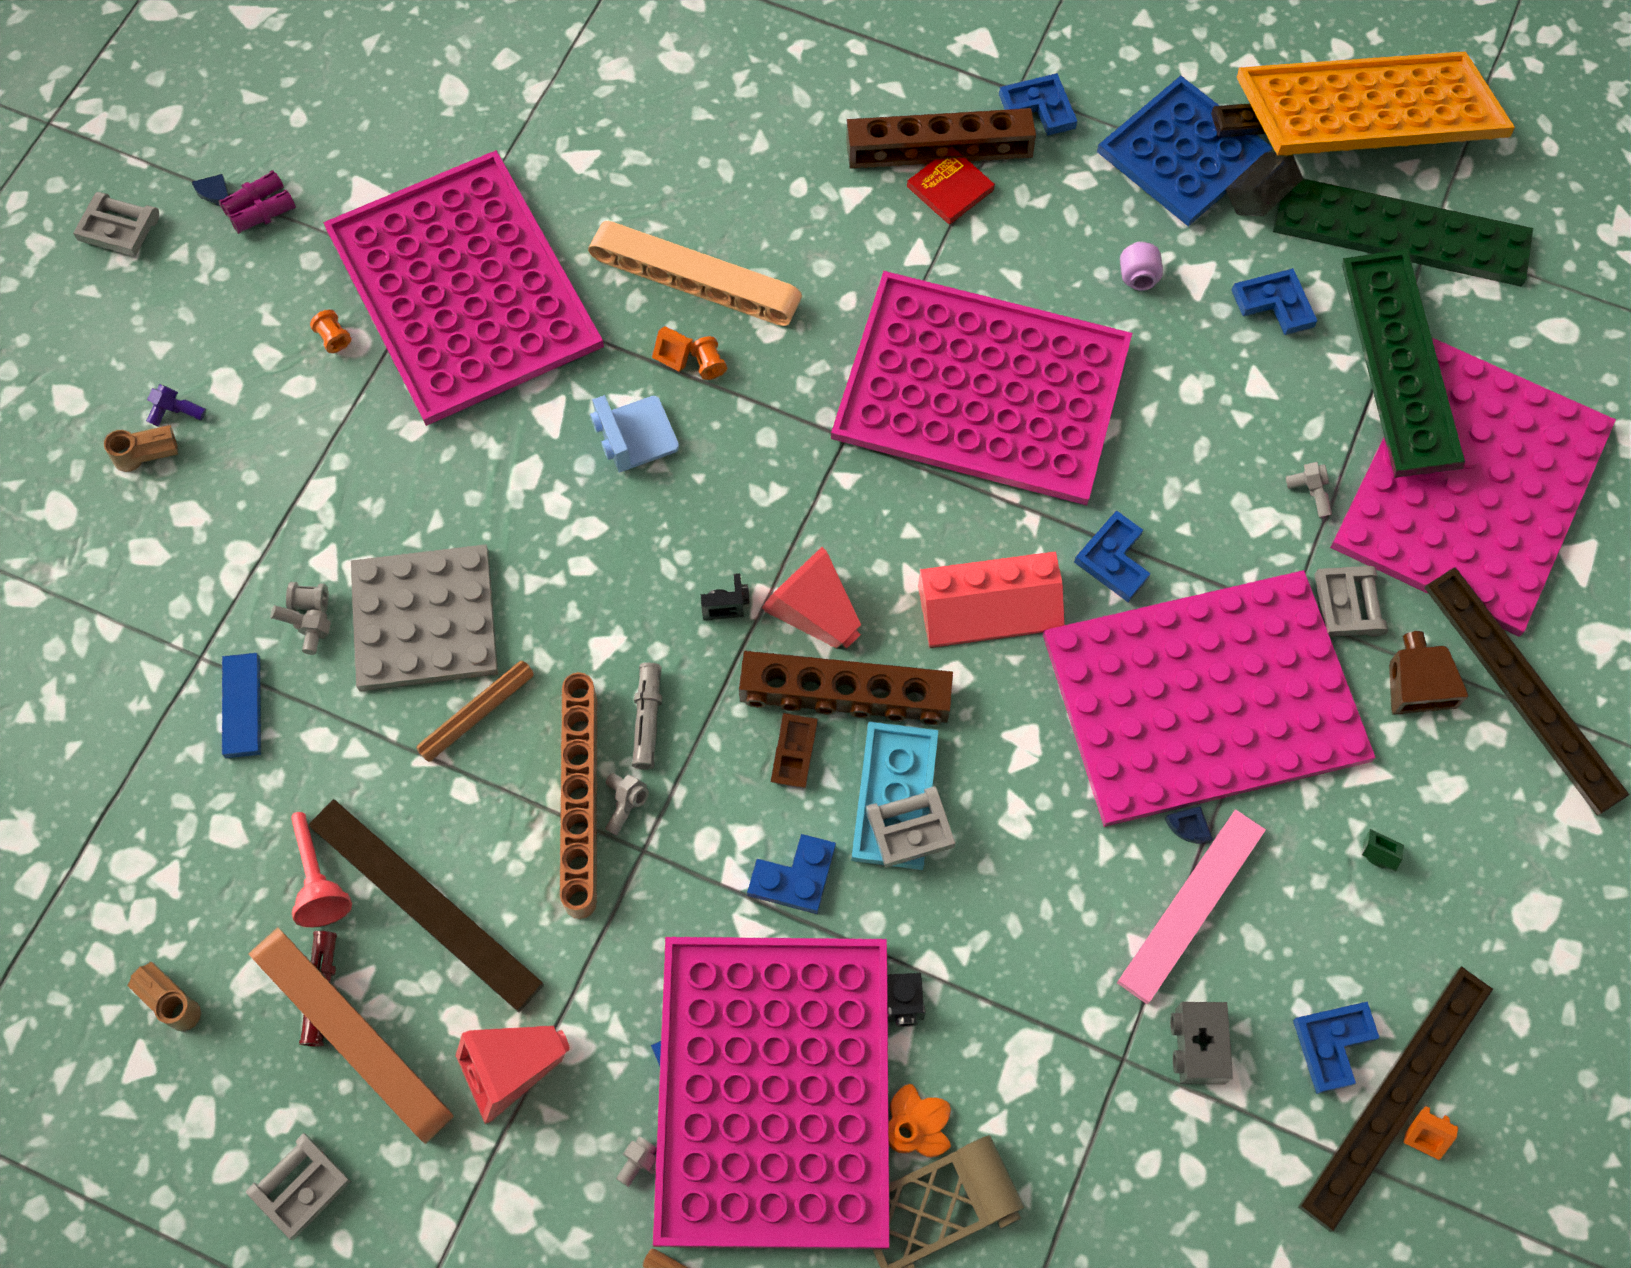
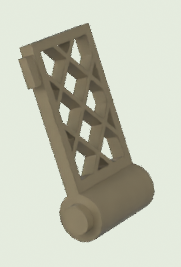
[872,1135,1025,1268]

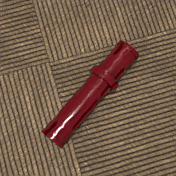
[299,931,337,1047]

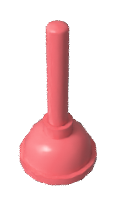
[291,812,352,928]

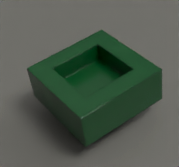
[1362,829,1404,871]

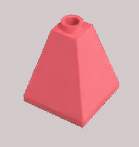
[761,547,861,649]
[456,1025,569,1124]

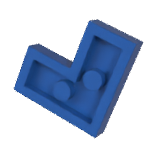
[999,73,1078,136]
[1231,268,1317,335]
[1074,510,1151,602]
[747,834,836,914]
[1293,1001,1380,1094]

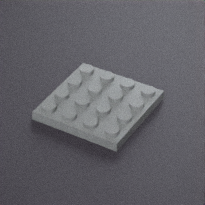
[350,544,498,692]

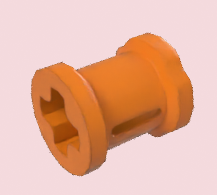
[310,309,352,353]
[690,336,728,380]

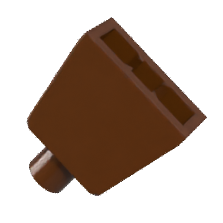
[1389,631,1468,715]

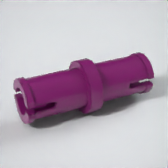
[218,170,284,218]
[228,189,296,234]

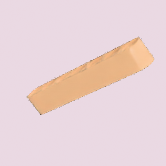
[588,221,802,326]

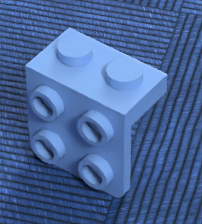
[590,395,679,473]

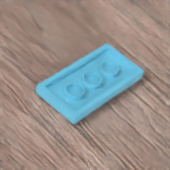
[851,722,939,870]

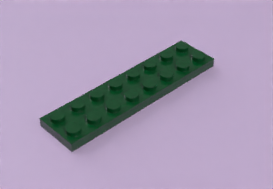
[1273,175,1533,287]
[1342,249,1465,478]

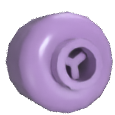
[1120,242,1163,291]

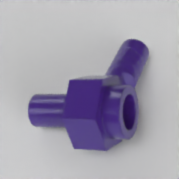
[146,384,206,427]

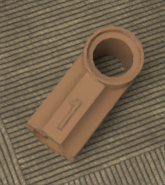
[104,425,178,472]
[127,962,201,1031]

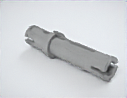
[632,663,662,770]

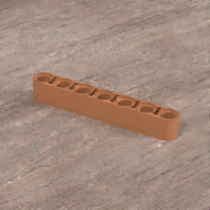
[560,672,597,919]
[248,927,454,1144]

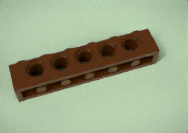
[846,108,1036,169]
[739,651,953,725]

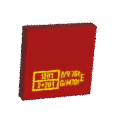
[907,147,995,225]

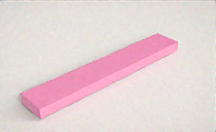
[1117,809,1266,1005]

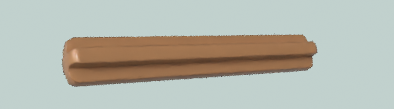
[416,660,534,762]

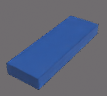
[222,653,261,758]

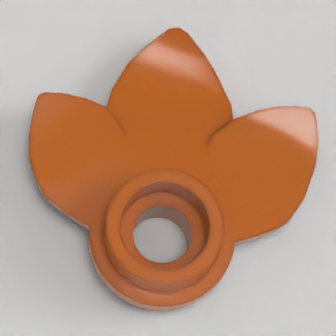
[888,1084,951,1158]

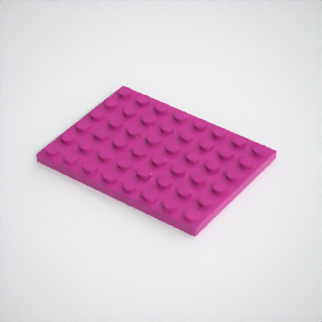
[323,150,604,426]
[831,271,1132,506]
[1330,338,1616,637]
[1043,570,1376,827]
[653,937,889,1249]

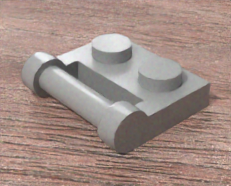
[73,192,159,256]
[1314,566,1388,637]
[866,786,955,868]
[245,1133,351,1241]

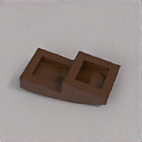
[771,713,818,788]

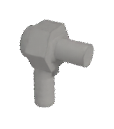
[1286,462,1332,518]
[270,605,331,655]
[605,773,649,835]
[616,1136,657,1187]

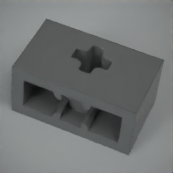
[1170,1002,1233,1084]

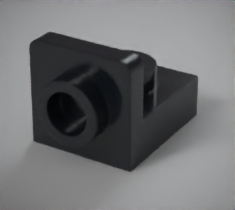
[700,573,750,620]
[887,973,926,1027]

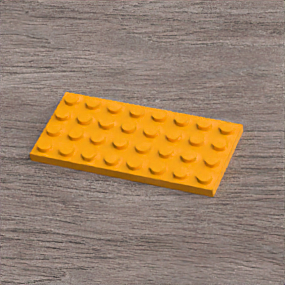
[1236,52,1515,156]

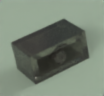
[1226,152,1303,216]

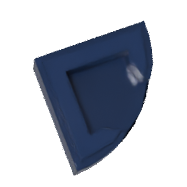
[192,174,229,206]
[1165,806,1213,844]

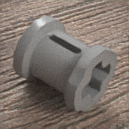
[286,582,329,613]

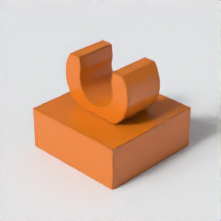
[652,326,693,372]
[1404,1106,1458,1160]

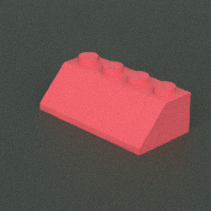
[918,551,1065,648]

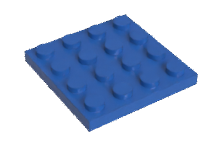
[1097,75,1273,227]

